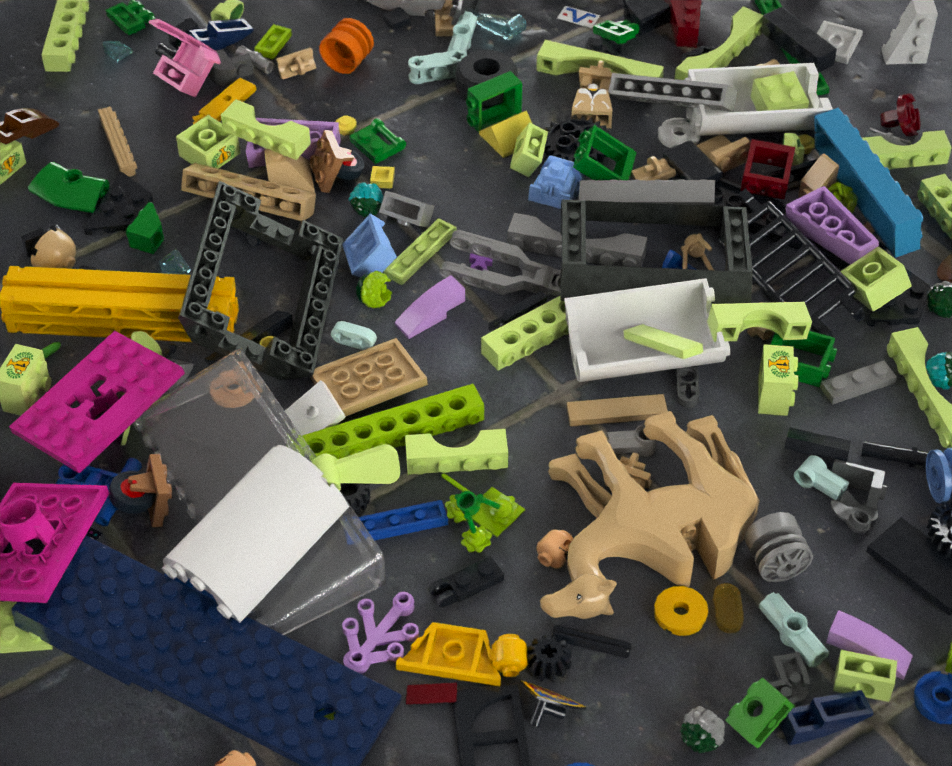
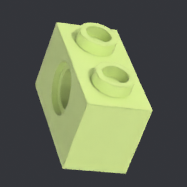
[510,122,548,177]
[833,650,897,702]

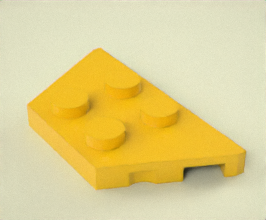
[396,622,501,686]

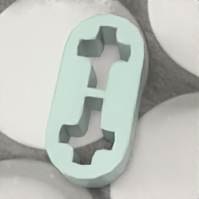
[331,321,377,350]

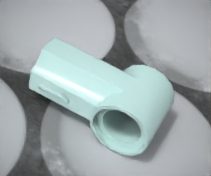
[794,455,849,501]

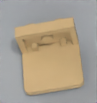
[696,135,751,173]

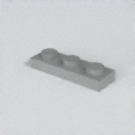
[820,360,897,405]

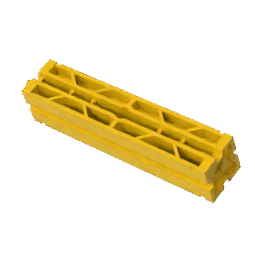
[0,266,239,342]

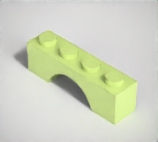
[221,99,311,160]
[862,130,952,169]
[707,302,812,342]
[405,429,508,475]

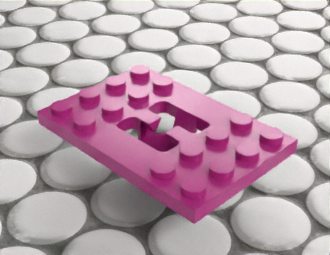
[9,331,185,473]
[0,483,109,603]

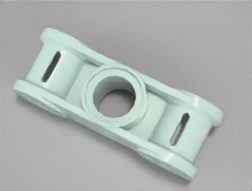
[408,49,467,84]

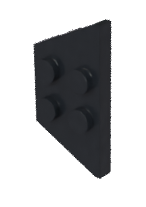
[84,172,153,235]
[867,268,931,326]

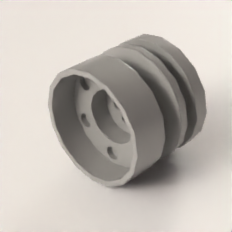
[744,512,813,582]

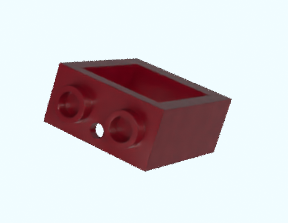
[741,139,795,200]

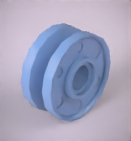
[926,447,952,503]

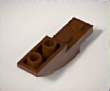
[0,108,60,145]

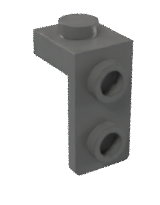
[449,0,483,26]
[832,459,887,509]

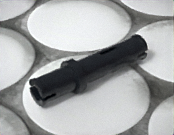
[861,441,929,467]

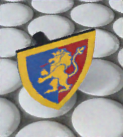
[520,680,586,727]

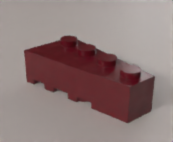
[664,0,701,48]

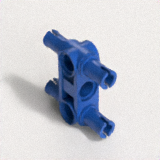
[56,458,142,526]

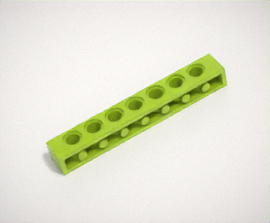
[286,384,484,463]

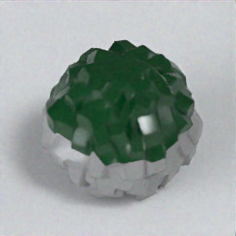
[926,281,952,318]
[680,706,725,754]

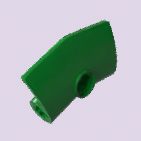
[28,162,109,213]

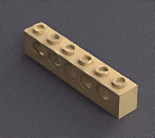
[181,163,316,221]

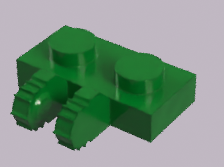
[593,20,639,44]

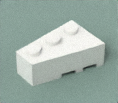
[881,0,938,64]

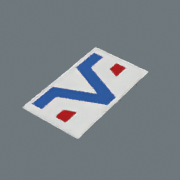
[557,6,600,28]

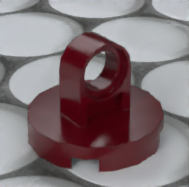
[880,93,920,137]

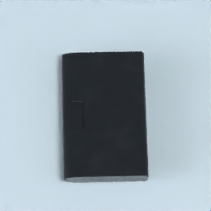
[663,141,723,182]
[784,427,851,462]

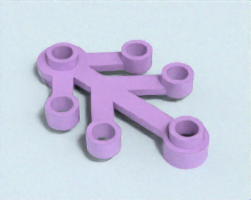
[342,592,419,674]

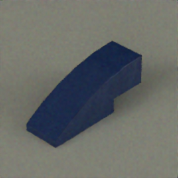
[188,18,253,51]
[779,690,874,746]

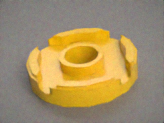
[654,586,708,636]

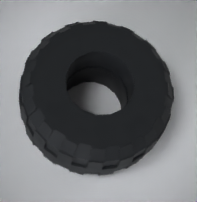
[455,50,518,107]

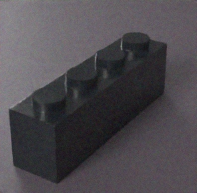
[761,7,837,73]

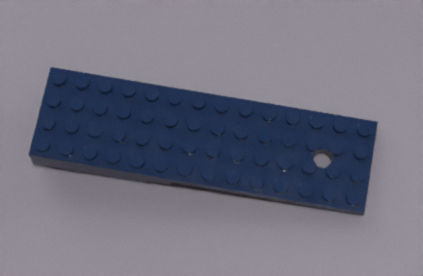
[12,535,402,766]

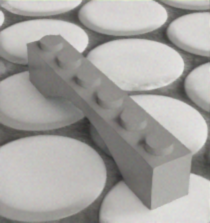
[507,213,647,267]

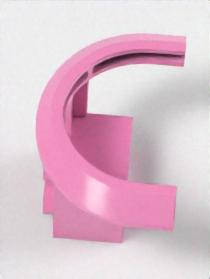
[149,19,221,98]

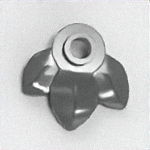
[830,491,878,533]

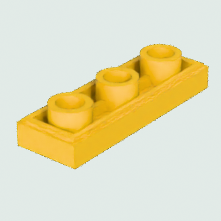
[199,78,256,122]

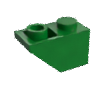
[126,202,164,254]

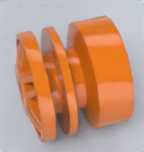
[319,18,374,74]

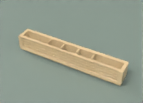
[98,107,137,177]

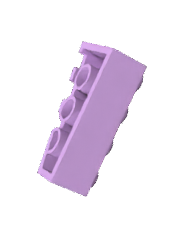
[246,118,341,168]
[786,186,879,265]

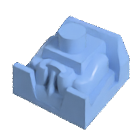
[528,155,584,209]
[342,214,397,277]

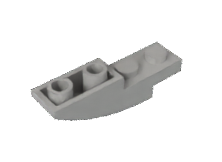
[366,0,446,16]

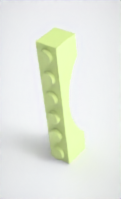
[675,7,763,80]
[537,40,664,78]
[887,327,952,449]

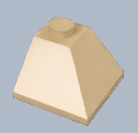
[264,149,315,193]

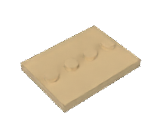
[310,338,428,416]

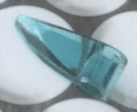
[473,13,526,40]

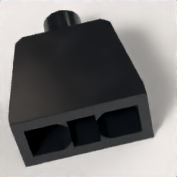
[623,0,671,36]

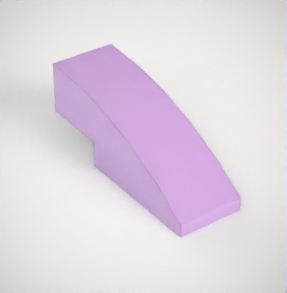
[395,275,465,339]
[826,610,913,680]

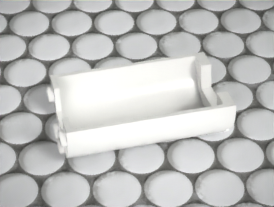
[684,63,832,136]
[564,278,730,382]
[162,445,349,623]

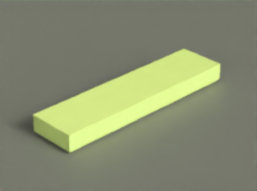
[384,218,457,285]
[623,324,703,359]

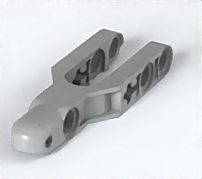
[439,230,561,297]

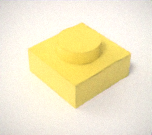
[370,166,395,189]

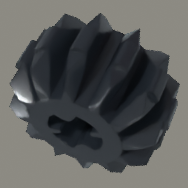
[527,634,572,682]

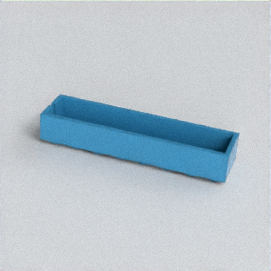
[814,107,923,258]

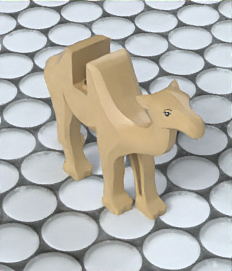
[540,411,760,619]

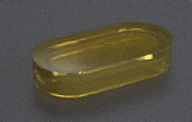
[713,583,744,633]

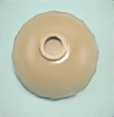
[31,228,76,269]

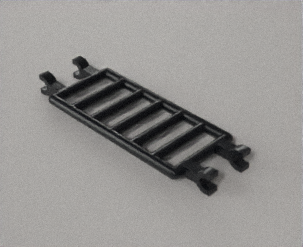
[715,189,865,337]

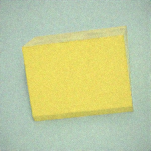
[479,110,532,158]

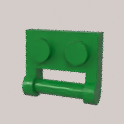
[350,118,406,164]

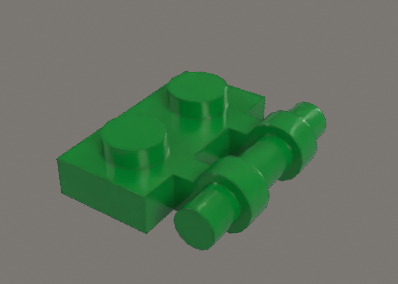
[106,0,156,36]

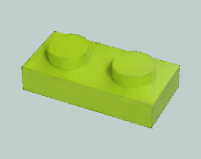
[254,24,292,59]

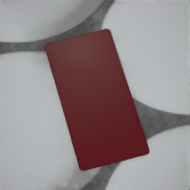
[406,683,457,705]

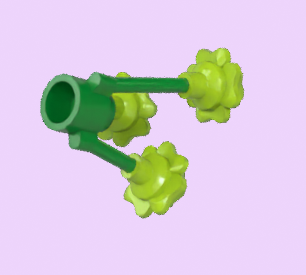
[445,491,519,553]

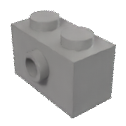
[379,191,435,228]

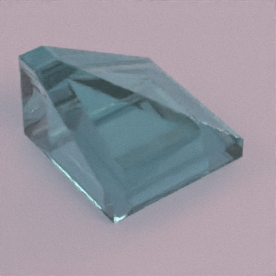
[103,41,133,62]
[159,249,191,274]

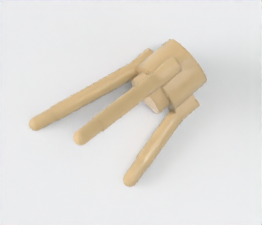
[681,233,714,270]

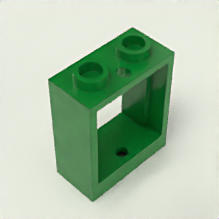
[466,71,522,133]
[573,125,637,180]
[771,331,837,388]

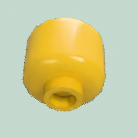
[492,634,528,677]

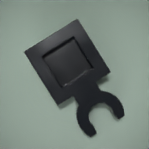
[584,37,622,56]
[21,225,61,257]

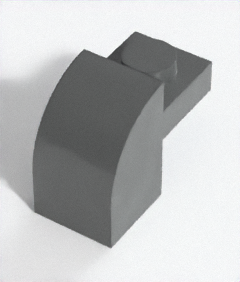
[208,50,254,86]

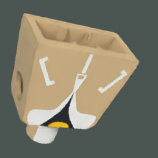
[571,84,612,128]

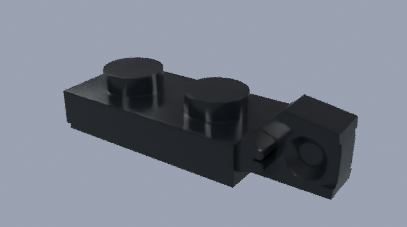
[488,291,547,332]

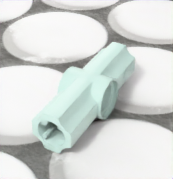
[447,11,477,58]
[759,592,829,668]

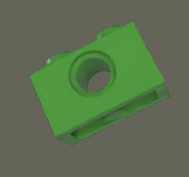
[725,677,795,748]

